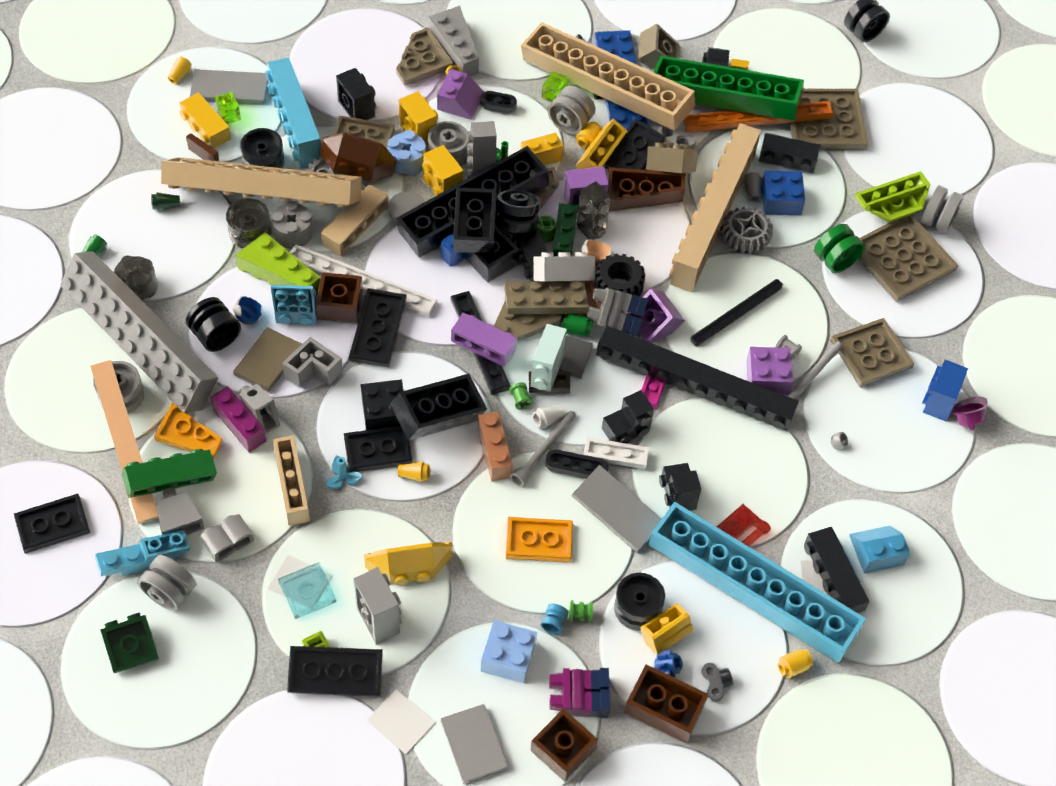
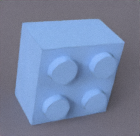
[480,620,538,683]

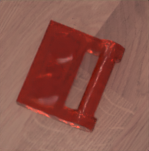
[716,504,771,547]

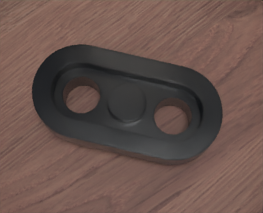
[480,91,517,113]

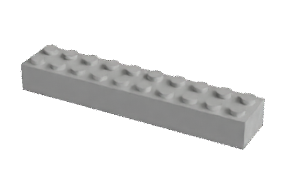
[60,251,219,413]

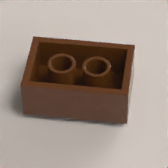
[624,664,709,744]

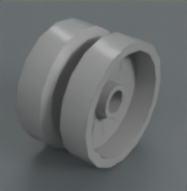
[547,86,596,135]
[428,121,469,166]
[920,185,964,234]
[93,361,144,413]
[137,555,197,611]

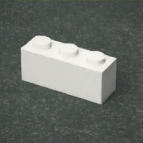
[534,252,595,281]

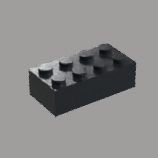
[390,373,487,441]

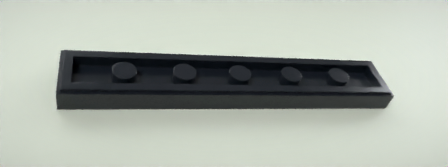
[450,291,511,395]

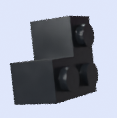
[601,390,654,444]
[659,463,702,511]

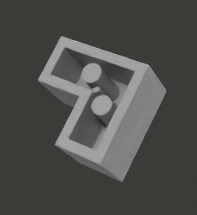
[282,337,343,388]

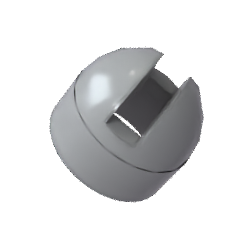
[830,431,848,449]

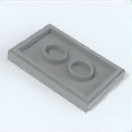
[440,704,508,785]

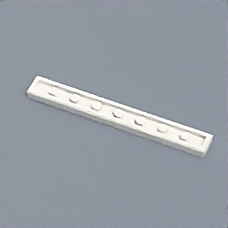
[290,244,438,318]

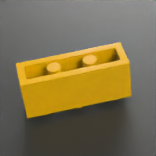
[179,92,231,148]
[575,119,627,169]

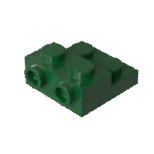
[100,612,159,674]

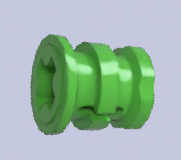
[569,600,593,622]

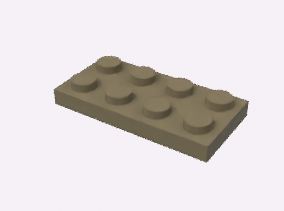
[504,281,589,314]

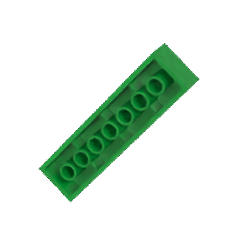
[654,55,804,121]

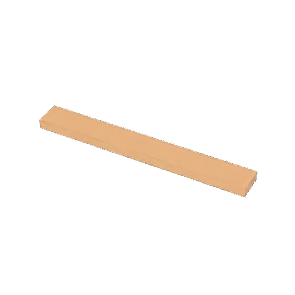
[90,360,159,524]

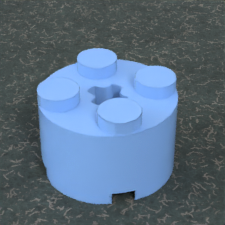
[387,130,426,176]

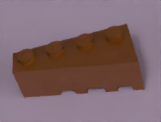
[607,167,686,212]

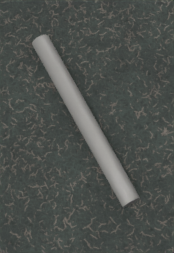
[787,341,843,400]

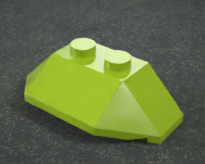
[855,171,931,223]

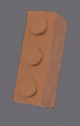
[477,411,513,482]

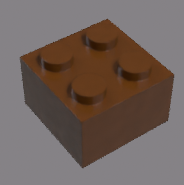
[316,272,363,323]
[530,708,598,782]

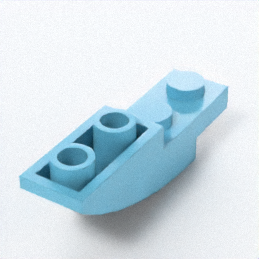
[95,530,190,577]

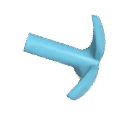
[326,455,363,490]

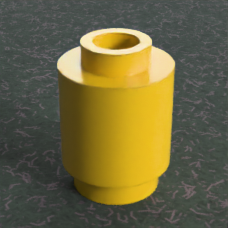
[576,122,602,149]
[778,649,813,678]

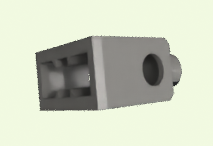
[239,384,281,434]
[157,488,205,535]

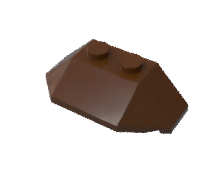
[319,132,397,182]

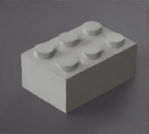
[353,567,402,645]

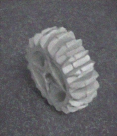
[721,206,773,254]

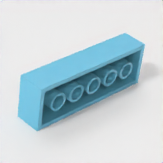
[265,57,321,169]

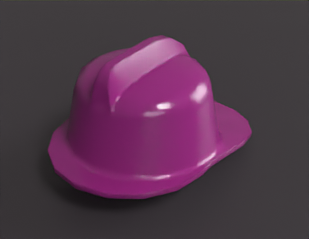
[953,397,988,431]

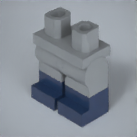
[587,288,648,336]

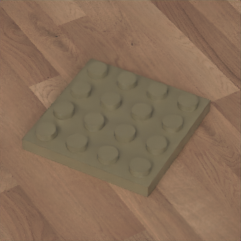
[789,88,868,149]
[858,215,959,302]

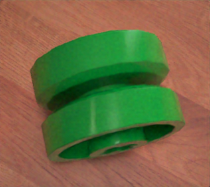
[814,223,865,274]

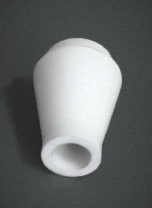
[533,406,565,428]

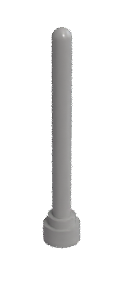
[510,411,576,487]

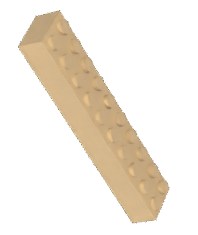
[521,22,695,131]
[669,123,761,293]
[161,157,362,208]

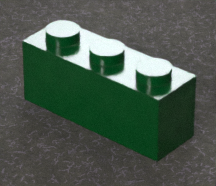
[552,203,578,256]

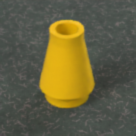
[167,56,192,84]
[398,461,431,483]

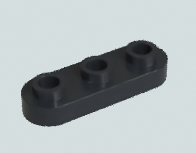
[545,450,609,479]

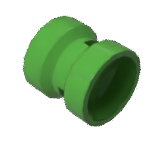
[538,215,556,243]

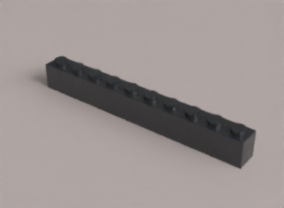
[596,326,799,431]

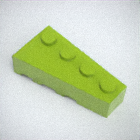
[235,233,320,295]

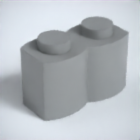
[201,514,254,562]

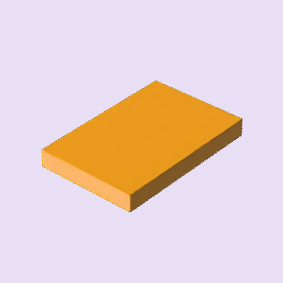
[505,517,573,563]

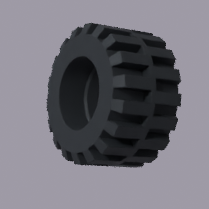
[594,253,646,296]

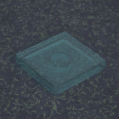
[278,562,337,619]

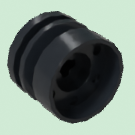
[185,297,241,352]

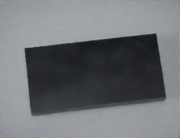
[348,288,407,368]
[287,646,383,697]

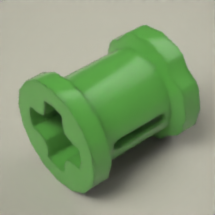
[509,382,533,410]

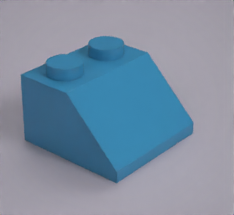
[849,525,910,573]

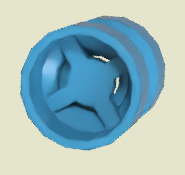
[540,603,569,635]

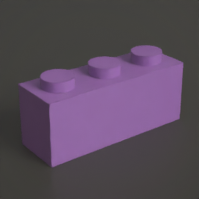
[451,312,517,367]

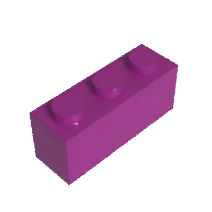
[210,386,267,453]

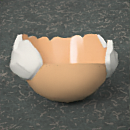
[581,239,612,265]

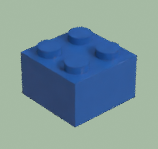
[761,170,805,216]
[922,359,969,422]

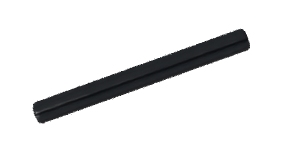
[690,279,783,346]

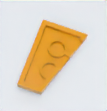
[154,403,223,459]

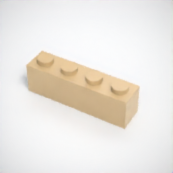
[321,184,388,256]
[273,435,310,526]

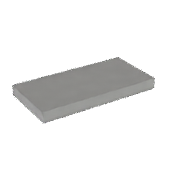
[189,69,268,105]
[571,465,662,553]

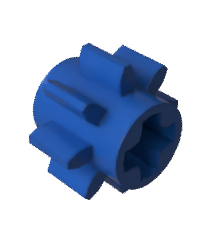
[654,649,683,678]

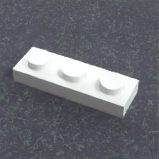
[583,437,649,470]

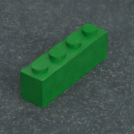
[122,449,217,498]

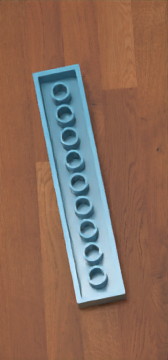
[649,502,866,663]

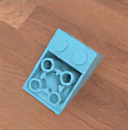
[271,285,317,325]

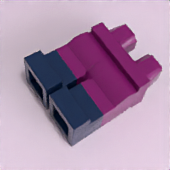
[549,667,611,718]

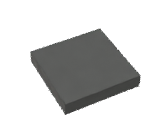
[558,336,593,379]

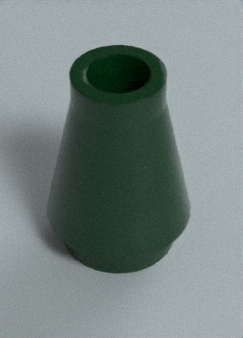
[151,192,180,211]

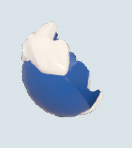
[232,295,263,325]

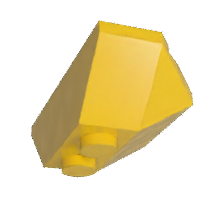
[364,542,453,585]

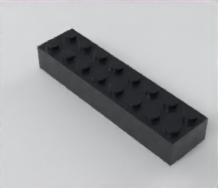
[396,146,549,258]

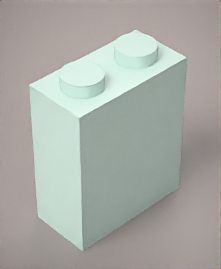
[530,324,567,392]

